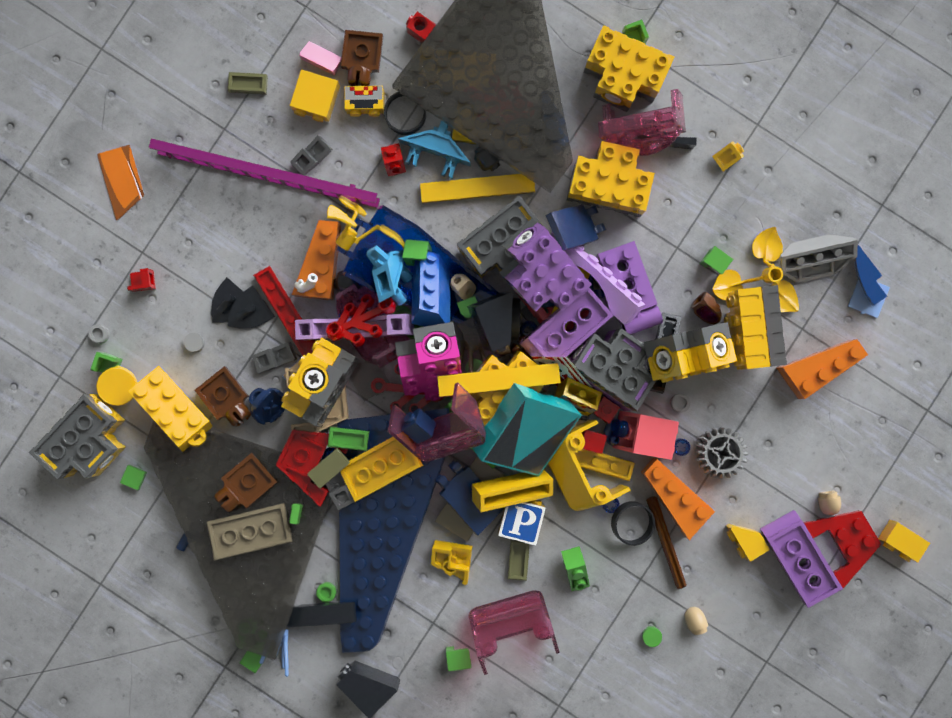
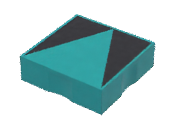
[471,383,582,476]

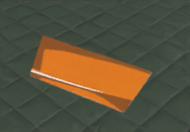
[97,145,144,220]

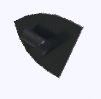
[211,277,244,323]
[228,285,275,329]

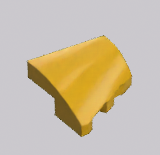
[431,540,473,585]

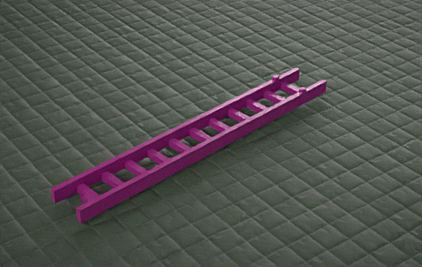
[149,138,380,208]

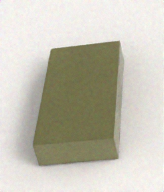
[228,72,268,95]
[307,448,350,488]
[508,540,530,581]

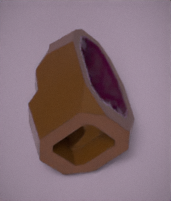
[691,292,722,325]

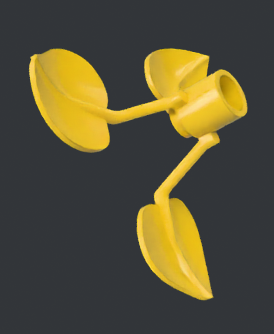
[327,196,405,251]
[712,227,799,312]

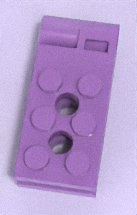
[596,241,663,335]
[519,288,614,357]
[760,510,843,608]

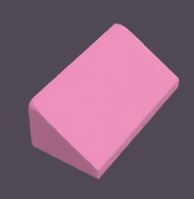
[299,42,342,76]

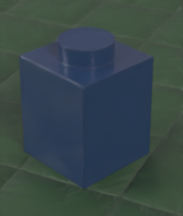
[402,408,436,444]

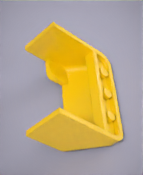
[548,419,631,511]

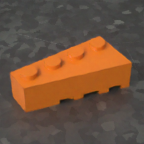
[292,220,341,300]
[776,339,868,399]
[641,458,715,540]

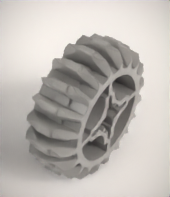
[695,427,748,479]

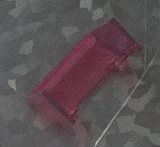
[388,383,486,462]
[469,590,560,675]

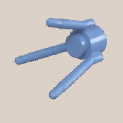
[259,629,289,677]

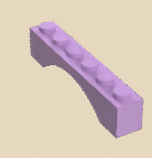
[550,232,645,325]
[295,314,414,340]

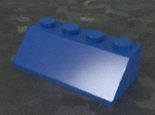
[411,251,450,327]

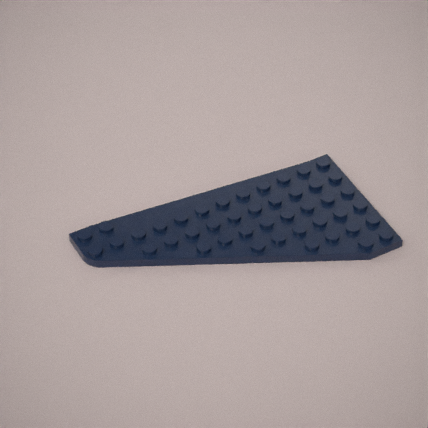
[337,408,452,653]

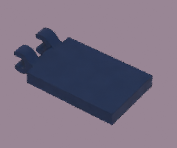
[545,204,606,251]
[434,460,505,536]

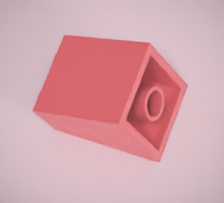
[613,411,679,460]

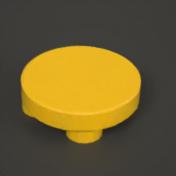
[96,366,138,406]

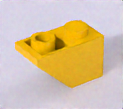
[726,524,770,562]

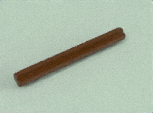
[646,496,687,589]

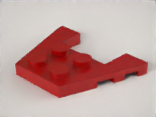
[276,429,348,507]
[803,510,882,588]

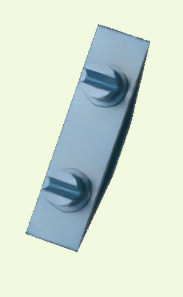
[398,118,471,179]
[366,245,413,306]

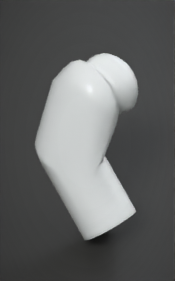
[294,273,318,293]

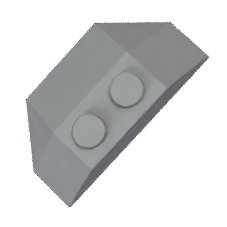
[780,235,858,283]

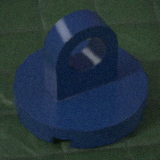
[249,388,285,425]

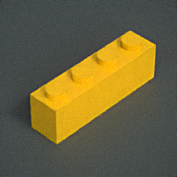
[472,469,553,512]

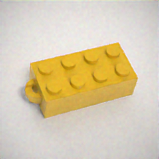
[128,366,213,452]

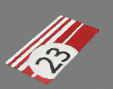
[532,356,593,389]

